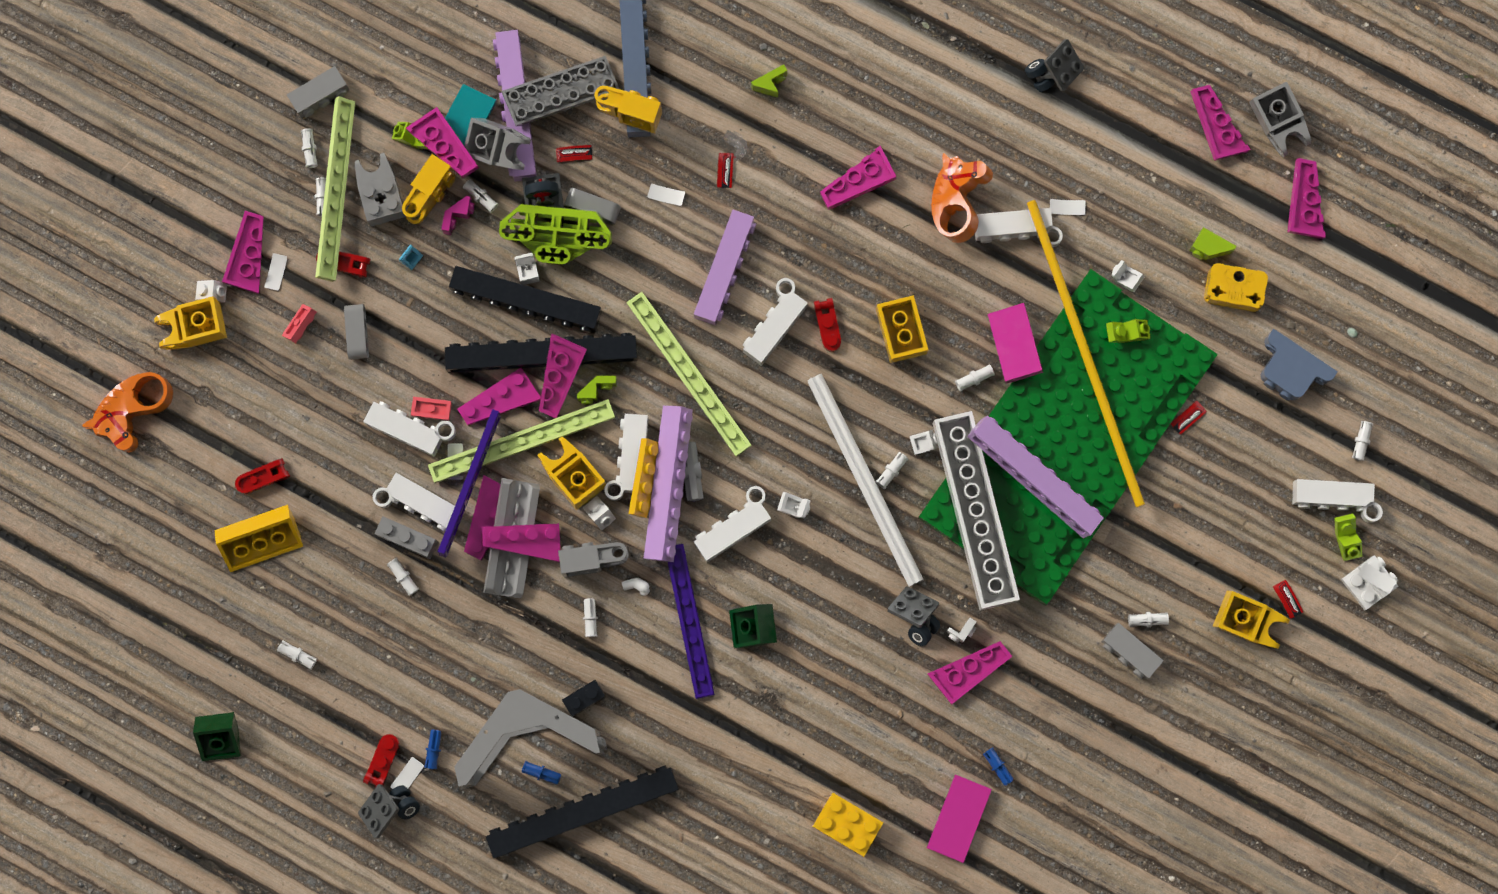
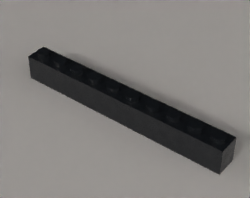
[445,333,638,373]
[485,765,679,859]

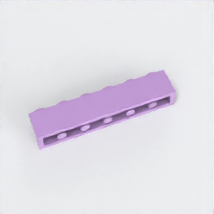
[694,210,756,326]

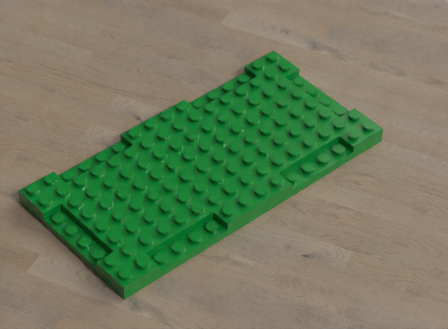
[918,269,1218,606]

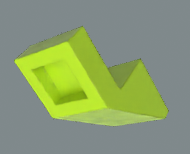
[391,122,428,149]
[1106,319,1150,343]
[577,376,617,405]
[1334,513,1363,561]

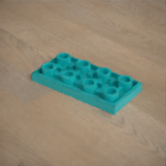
[429,84,497,152]

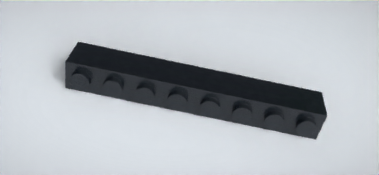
[449,266,602,333]

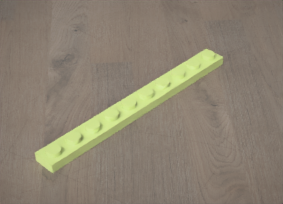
[315,96,355,282]
[626,292,752,457]
[428,399,615,484]

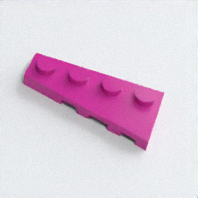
[1190,85,1251,161]
[406,107,479,178]
[820,146,897,210]
[1287,158,1326,239]
[222,211,264,294]
[539,334,587,418]
[457,368,541,426]
[482,523,560,562]

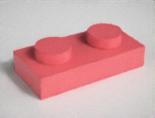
[282,304,317,344]
[411,397,452,421]

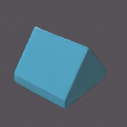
[399,244,423,270]

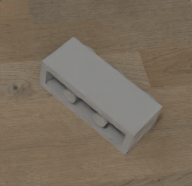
[287,66,349,118]
[375,516,438,559]
[1101,623,1163,680]

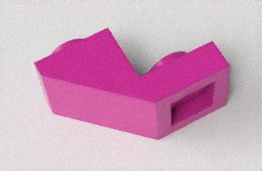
[441,196,475,235]

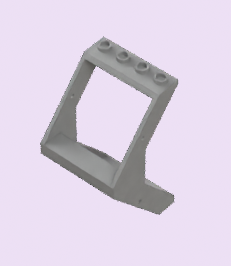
[455,689,607,788]

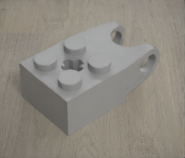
[1249,82,1311,157]
[464,118,531,170]
[355,153,406,227]
[558,542,629,577]

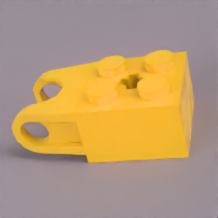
[594,86,662,134]
[402,154,456,224]
[154,296,227,350]
[537,437,606,510]
[1213,591,1290,649]

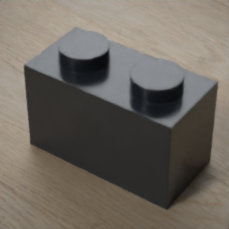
[562,680,606,717]

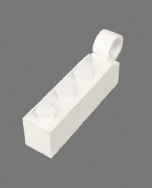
[975,208,1063,247]
[743,278,808,366]
[363,401,456,457]
[605,414,649,501]
[373,473,465,532]
[1292,479,1383,523]
[694,486,771,562]

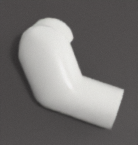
[622,578,650,596]

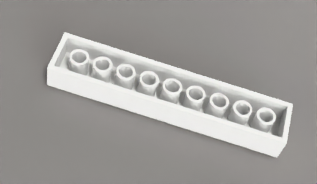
[933,411,1020,611]

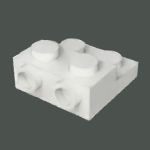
[1341,555,1398,611]

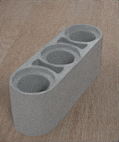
[564,188,621,225]
[344,304,369,360]

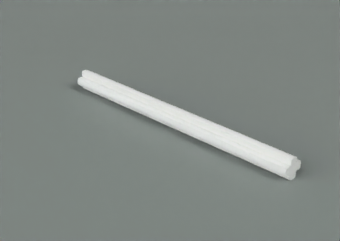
[808,374,924,587]

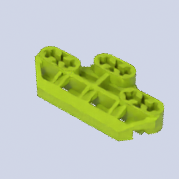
[499,204,612,264]

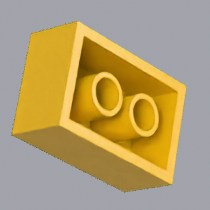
[876,295,928,363]
[812,792,883,857]

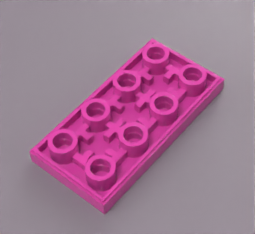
[988,303,1043,384]
[926,774,992,863]

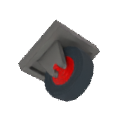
[522,173,564,215]

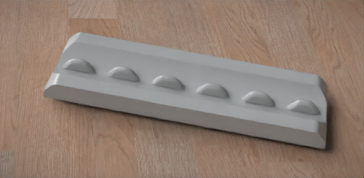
[502,56,619,126]
[483,478,540,599]

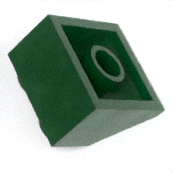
[729,604,777,649]
[193,712,241,761]

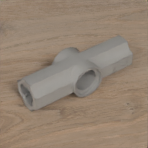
[684,442,704,501]

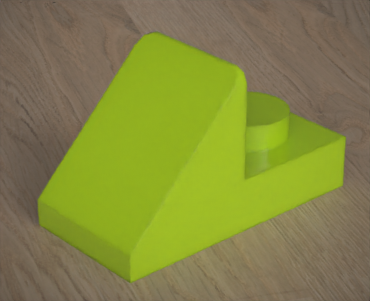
[751,64,788,97]

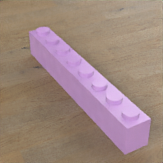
[493,30,537,182]
[644,406,693,562]
[967,416,1104,538]

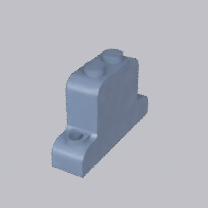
[1260,329,1338,401]

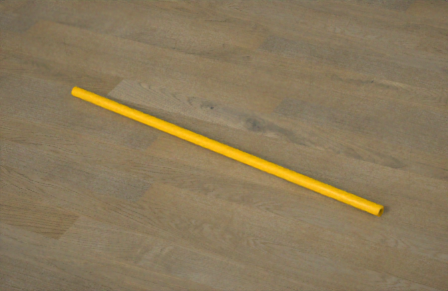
[1027,200,1145,507]

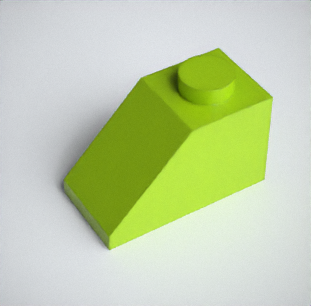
[1189,227,1236,260]

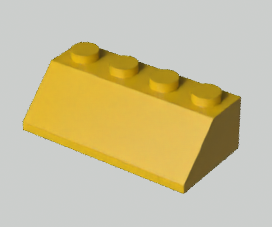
[215,505,303,572]

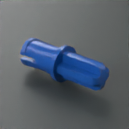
[424,729,441,769]
[983,747,1014,785]
[522,761,561,785]

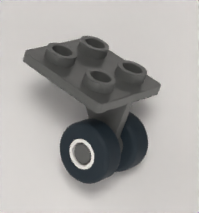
[1025,39,1084,92]
[887,586,940,646]
[358,784,420,838]

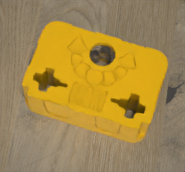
[1204,263,1268,312]

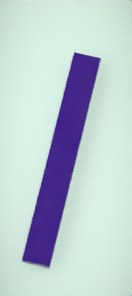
[438,409,501,558]
[668,544,715,699]

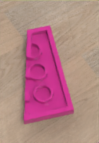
[464,475,501,561]
[927,641,1012,705]

